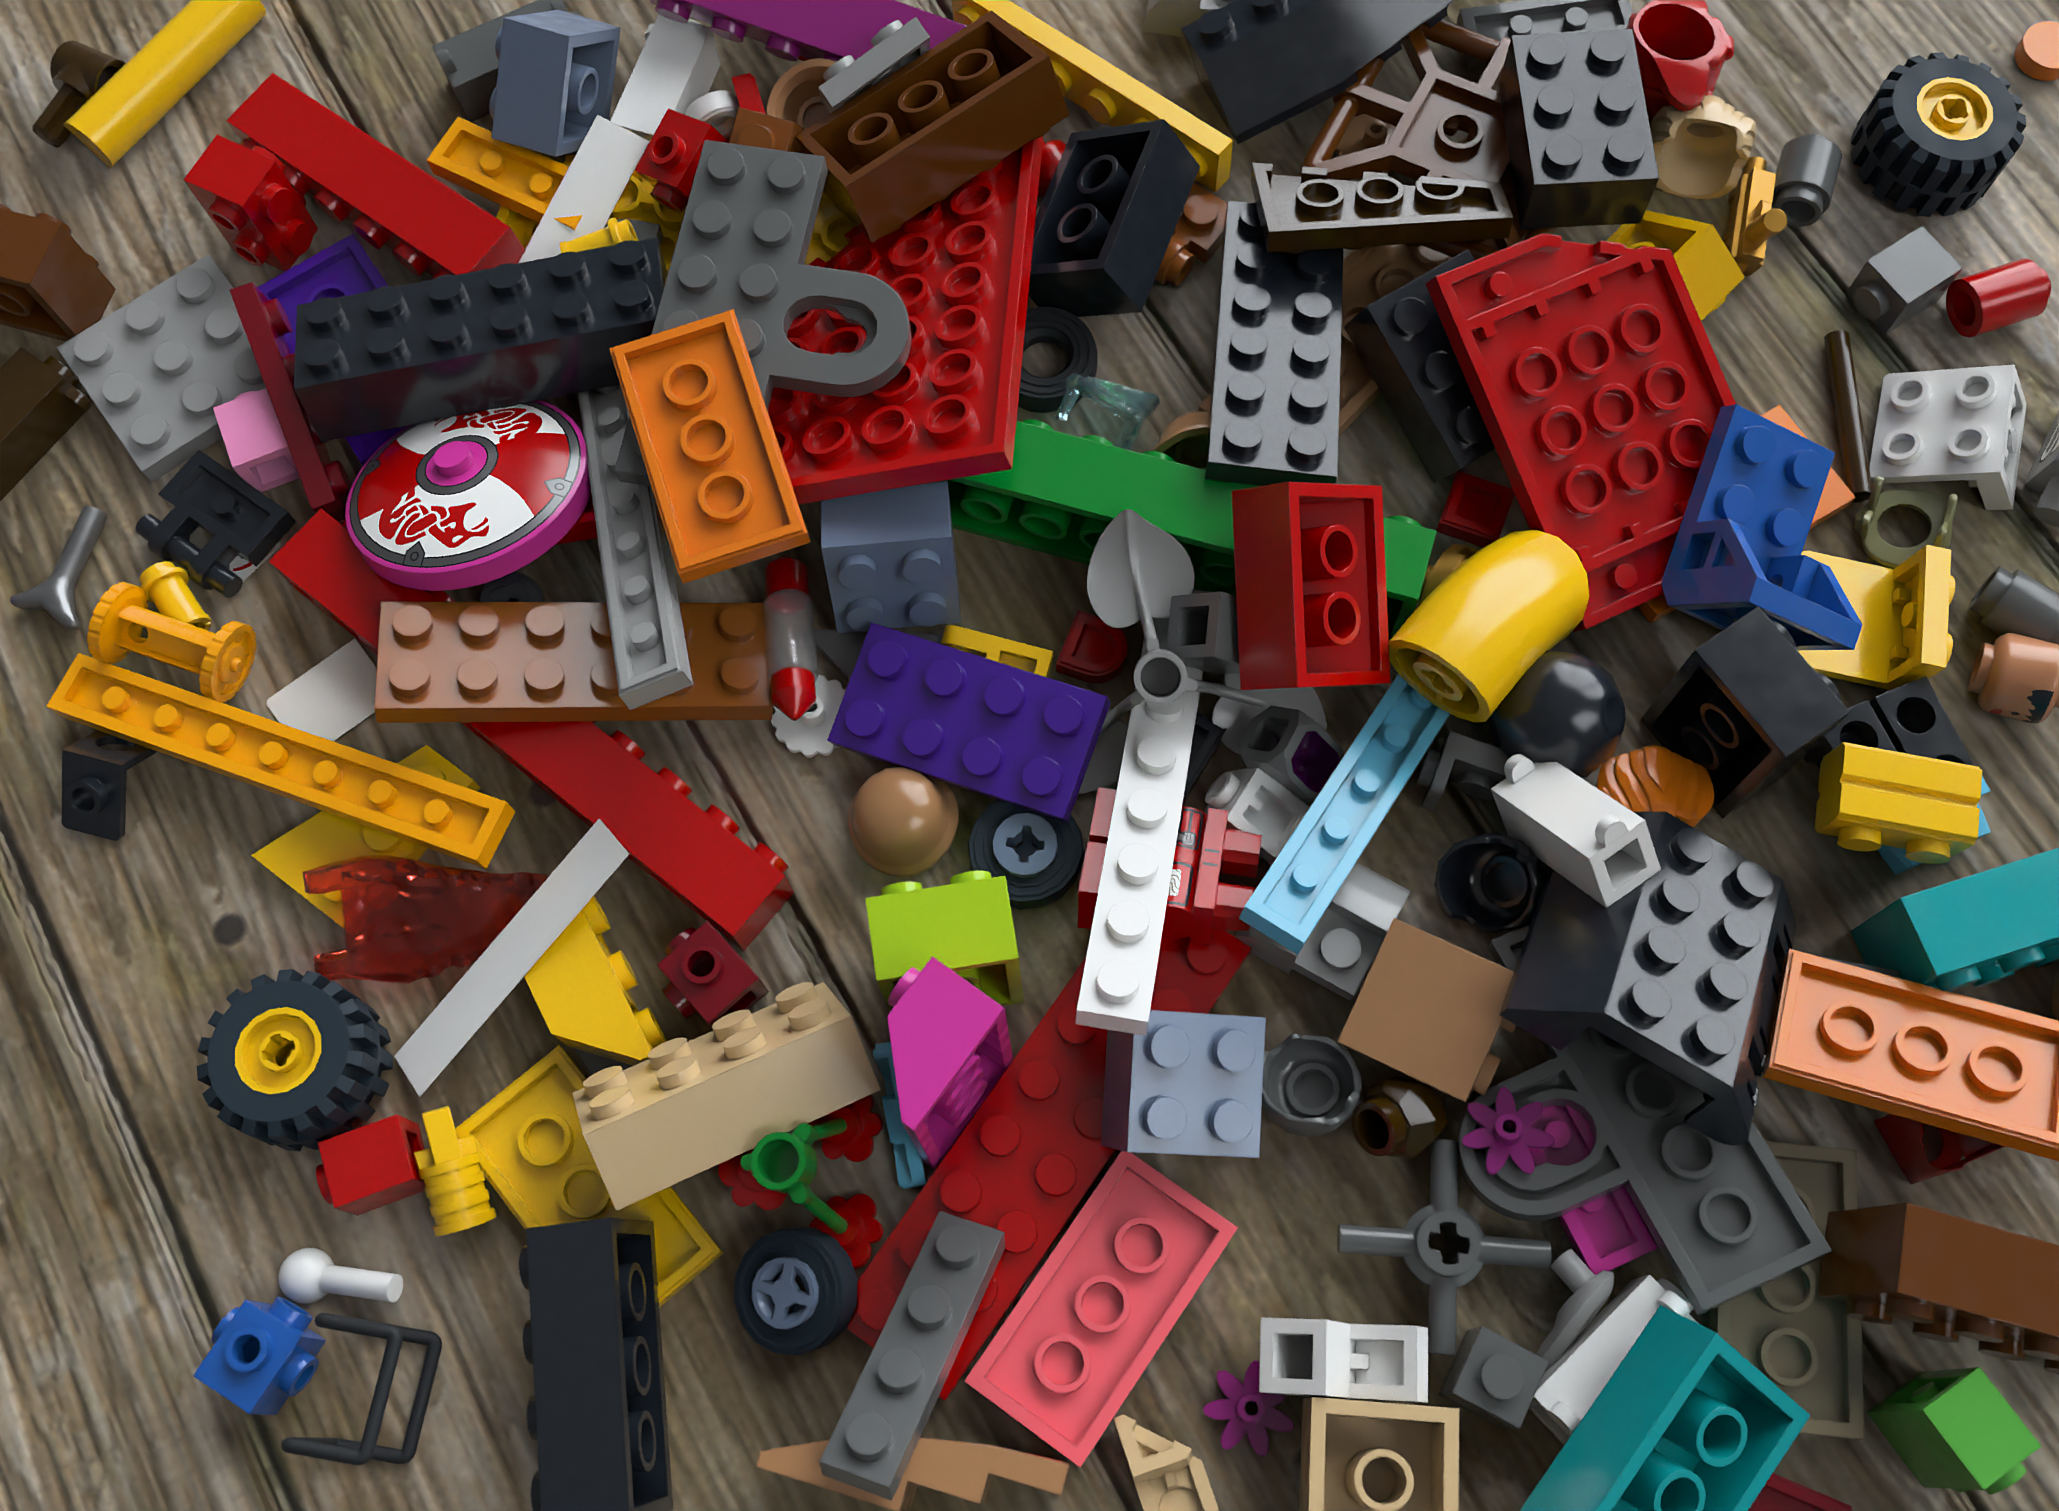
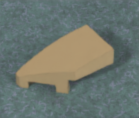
[1114,1414,1219,1511]

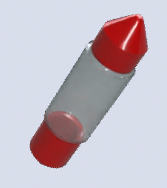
[763,555,818,721]

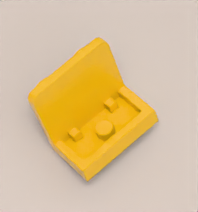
[1798,545,1955,690]

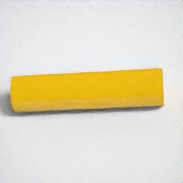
[63,0,266,168]

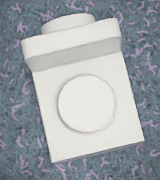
[1204,768,1310,865]

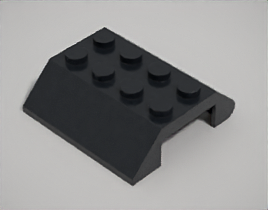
[1499,811,1797,1145]

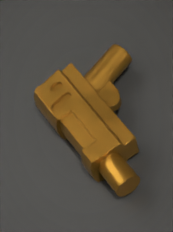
[1722,157,1787,276]

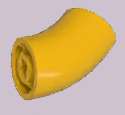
[1388,530,1589,722]

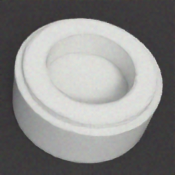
[685,90,739,139]

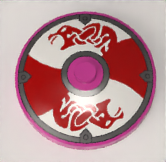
[345,400,591,591]

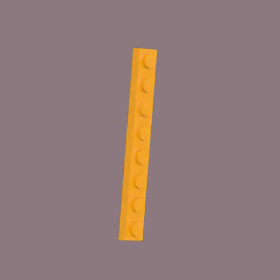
[46,653,516,869]

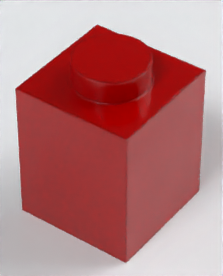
[316,1114,426,1216]

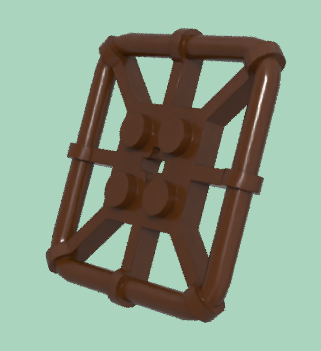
[1298,20,1556,260]

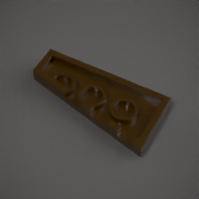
[1251,162,1513,254]

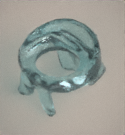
[1053,373,1160,450]

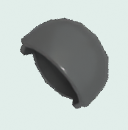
[1262,1033,1362,1137]

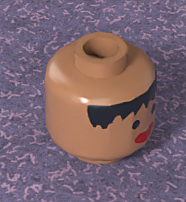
[1968,633,2059,724]

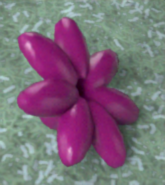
[1462,1087,1555,1175]
[1203,1360,1294,1457]

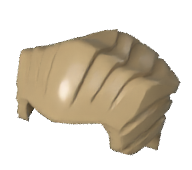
[1650,95,1756,200]

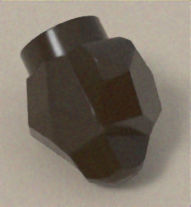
[1351,1077,1448,1159]

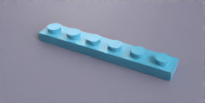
[1239,674,1450,955]

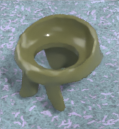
[1854,476,1958,569]

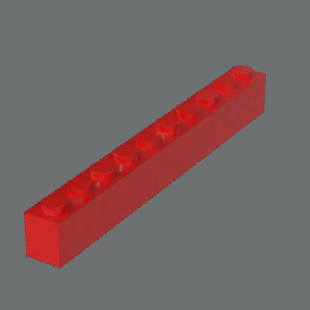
[268,508,794,951]

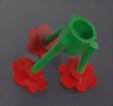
[718,1095,884,1269]

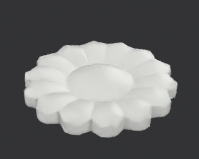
[771,675,846,758]

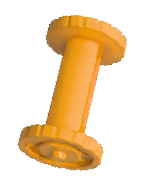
[87,582,257,703]

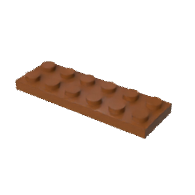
[374,602,773,723]

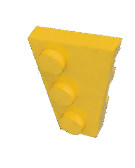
[251,745,481,935]

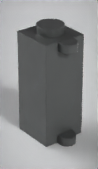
[432,0,580,122]

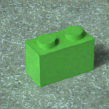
[1867,1367,2042,1494]

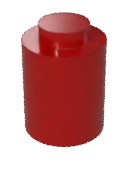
[1946,258,2051,338]

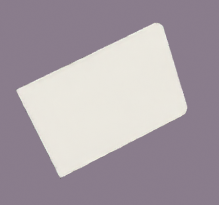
[266,639,377,741]

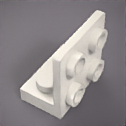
[1869,364,2027,510]

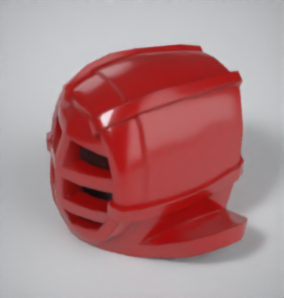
[1626,0,1734,120]

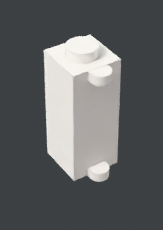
[610,14,721,154]
[1491,754,1661,908]
[1529,1274,1699,1445]

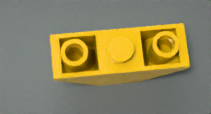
[524,896,666,1066]

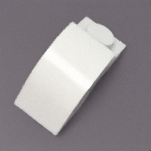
[1259,1318,1428,1403]

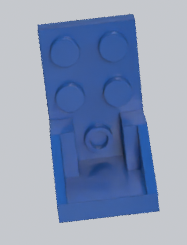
[1661,404,1862,651]

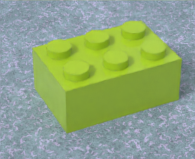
[865,870,1024,1012]

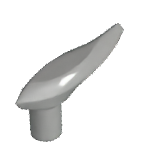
[1536,1249,1614,1372]

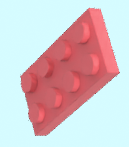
[964,1151,1238,1468]

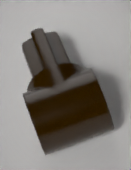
[32,41,126,148]

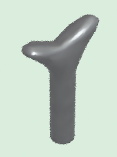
[10,506,108,630]

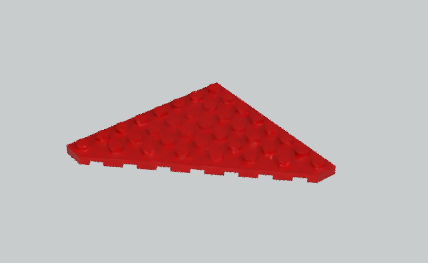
[555,136,1043,545]

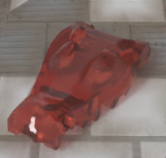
[302,855,548,983]

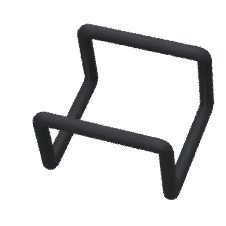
[281,1313,442,1465]

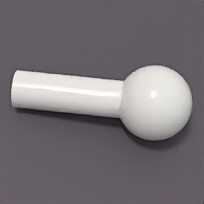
[278,1248,403,1304]

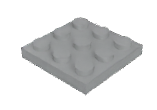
[57,254,266,482]

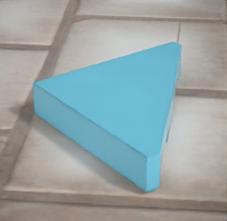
[873,1042,926,1190]

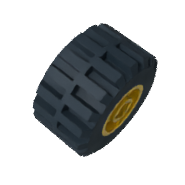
[1850,52,2026,217]
[197,969,393,1151]

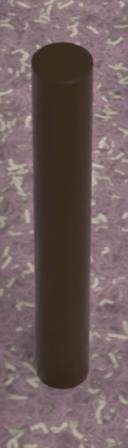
[1824,330,1872,502]

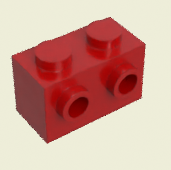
[183,134,319,272]

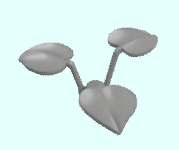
[1078,509,1327,794]

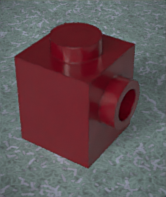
[657,921,769,1027]

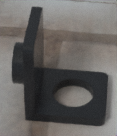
[61,730,158,841]

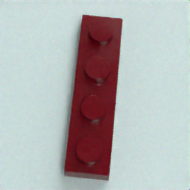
[229,281,352,522]

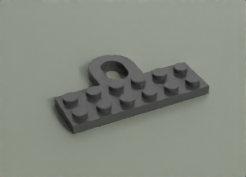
[614,140,912,487]
[1458,923,1832,1316]

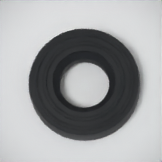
[1018,307,1098,413]

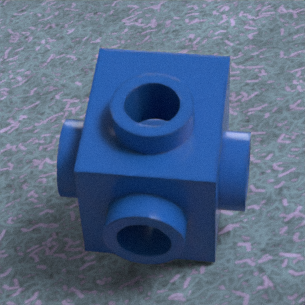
[193,1297,326,1415]

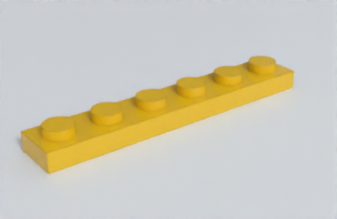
[951,0,1233,192]

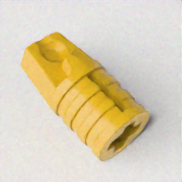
[414,1106,497,1237]

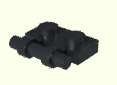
[135,450,297,598]

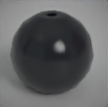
[1488,650,1626,778]

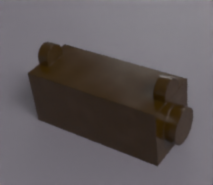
[0,347,92,502]

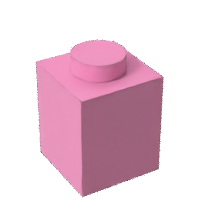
[213,388,300,493]

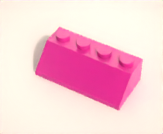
[887,956,1013,1170]

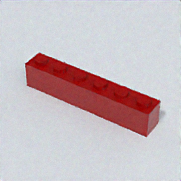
[226,73,526,279]

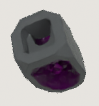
[1238,706,1344,805]

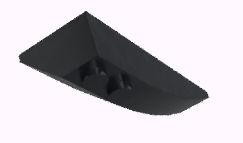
[1181,0,1454,144]

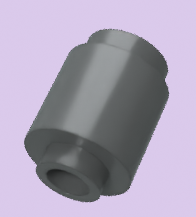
[1772,134,1842,227]
[1968,566,2059,645]

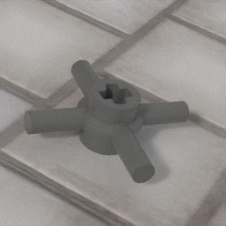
[1337,1139,1551,1356]

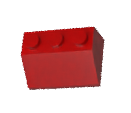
[1231,482,1390,690]

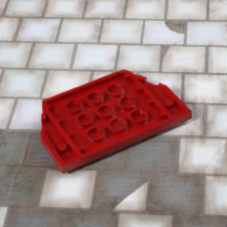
[1425,233,1736,632]

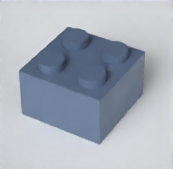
[489,10,621,157]
[821,481,961,633]
[1101,1010,1266,1158]

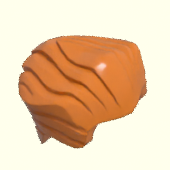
[1595,744,1714,828]

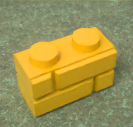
[1814,742,1982,864]

